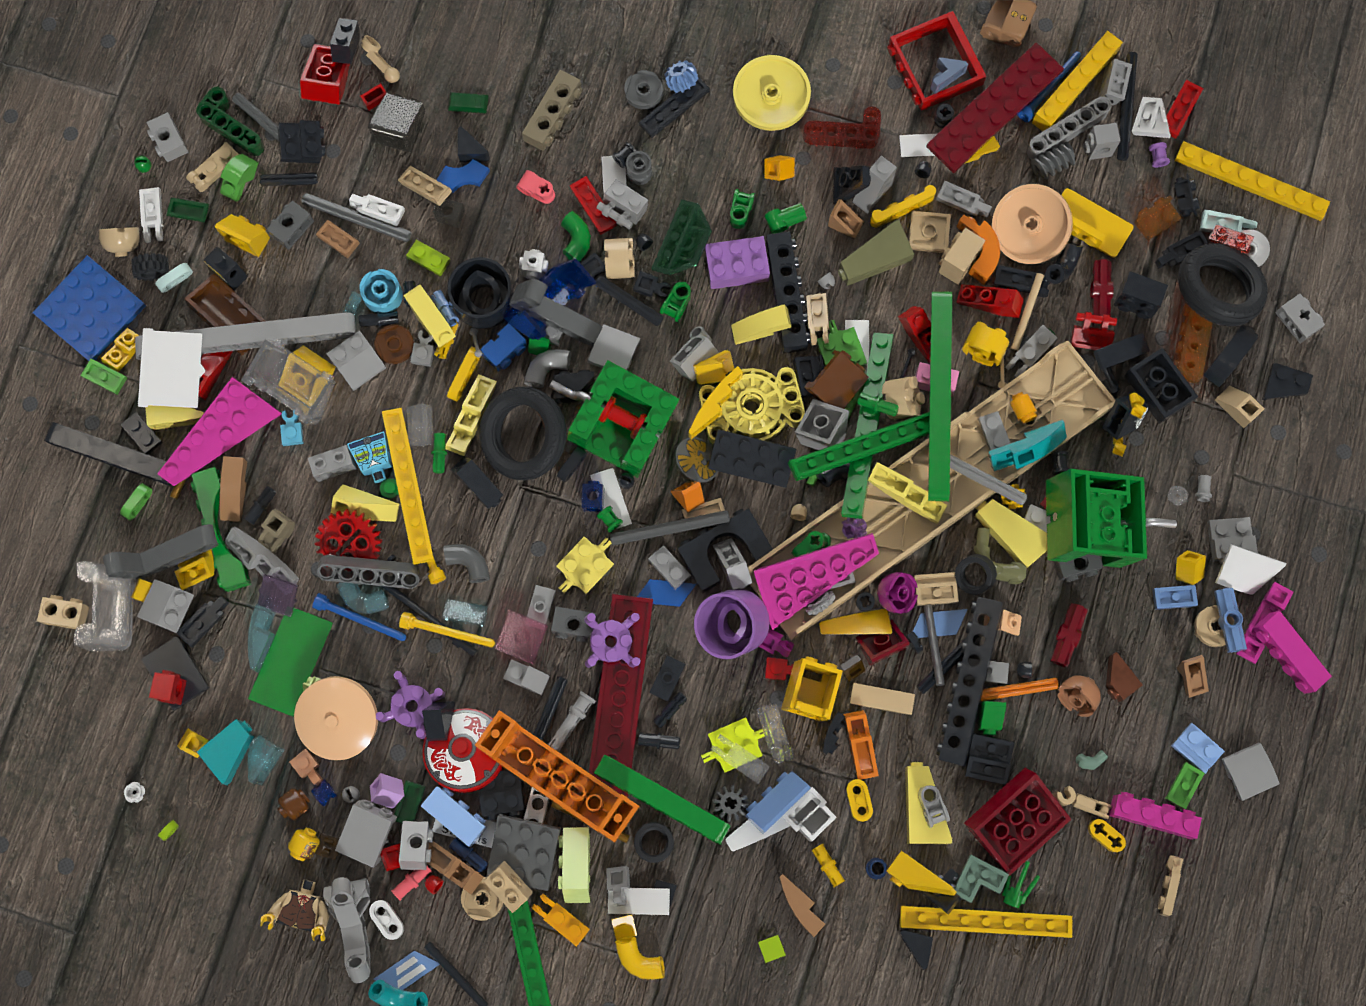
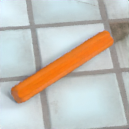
[981,678,1059,701]

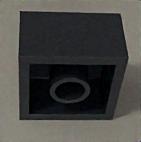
[1113,271,1168,319]

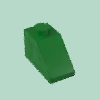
[978,701,1006,735]

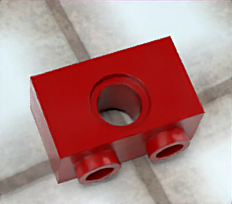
[149,670,187,705]

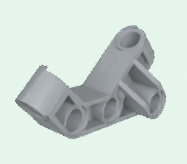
[323,877,371,983]

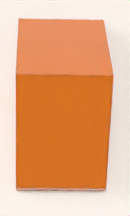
[671,481,705,513]

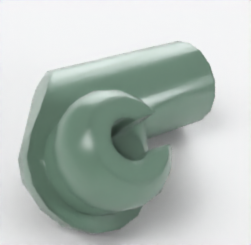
[1076,750,1108,770]

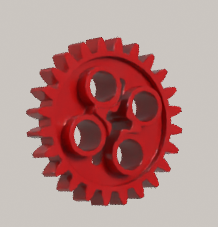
[315,509,382,572]

